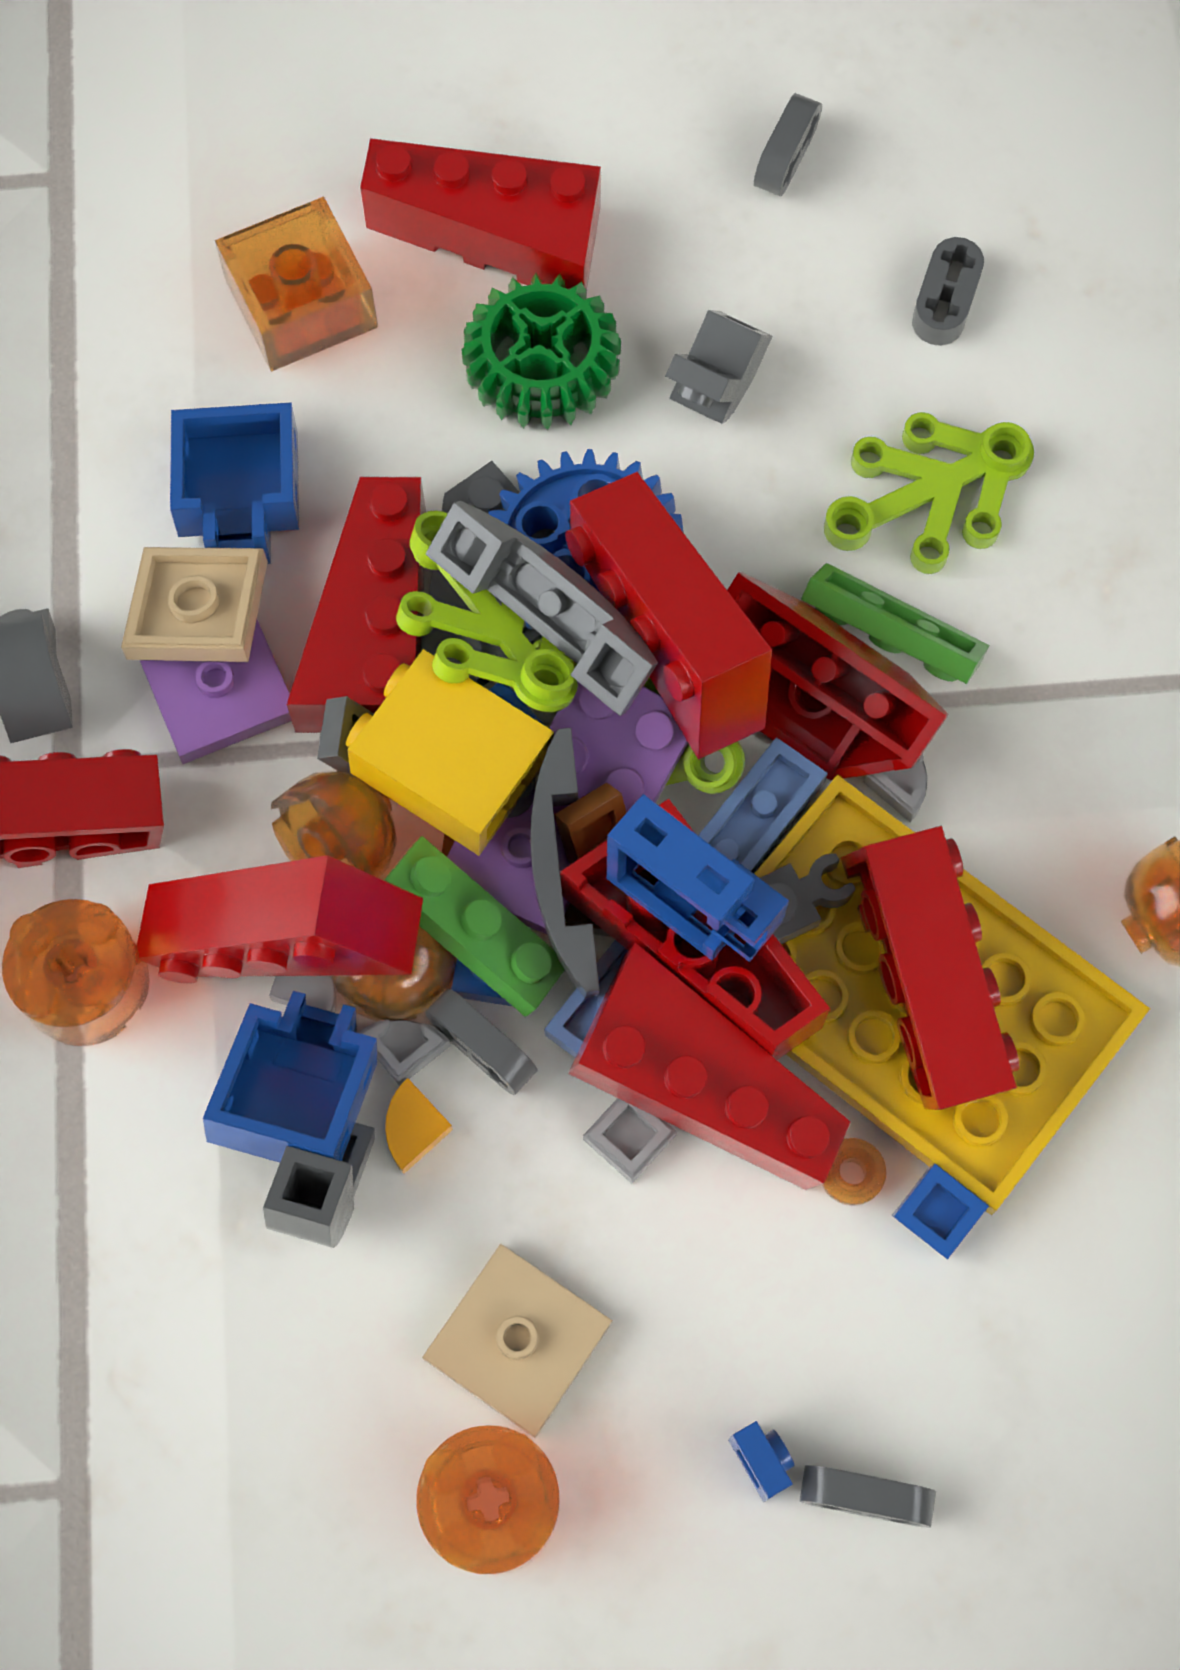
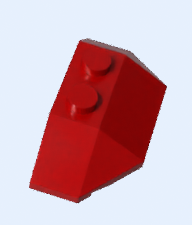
[727,572,949,781]

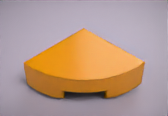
[385,1078,453,1174]

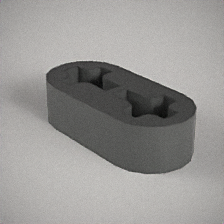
[753,93,822,196]
[912,237,984,346]
[424,988,538,1095]
[799,1465,936,1528]

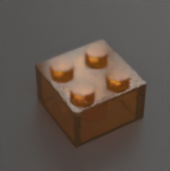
[215,196,378,372]

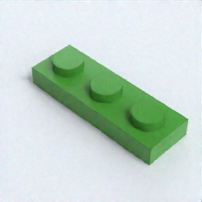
[801,563,990,684]
[384,836,565,1017]

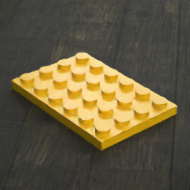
[755,775,1151,1216]

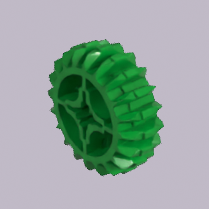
[461,273,621,431]

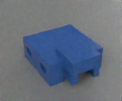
[170,402,299,564]
[607,794,789,962]
[202,990,377,1163]

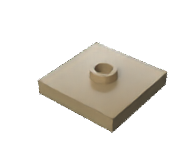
[121,547,268,662]
[422,1243,613,1439]

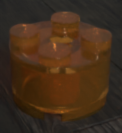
[2,899,150,1046]
[416,1425,560,1576]

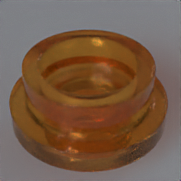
[822,1138,886,1206]

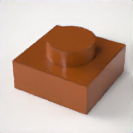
[554,782,627,865]

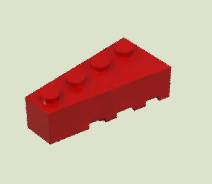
[360,138,601,290]
[565,472,772,760]
[286,477,426,733]
[0,749,164,868]
[560,798,830,1060]
[840,825,1019,1110]
[134,855,423,983]
[568,942,851,1190]

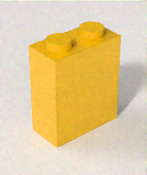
[346,649,554,856]

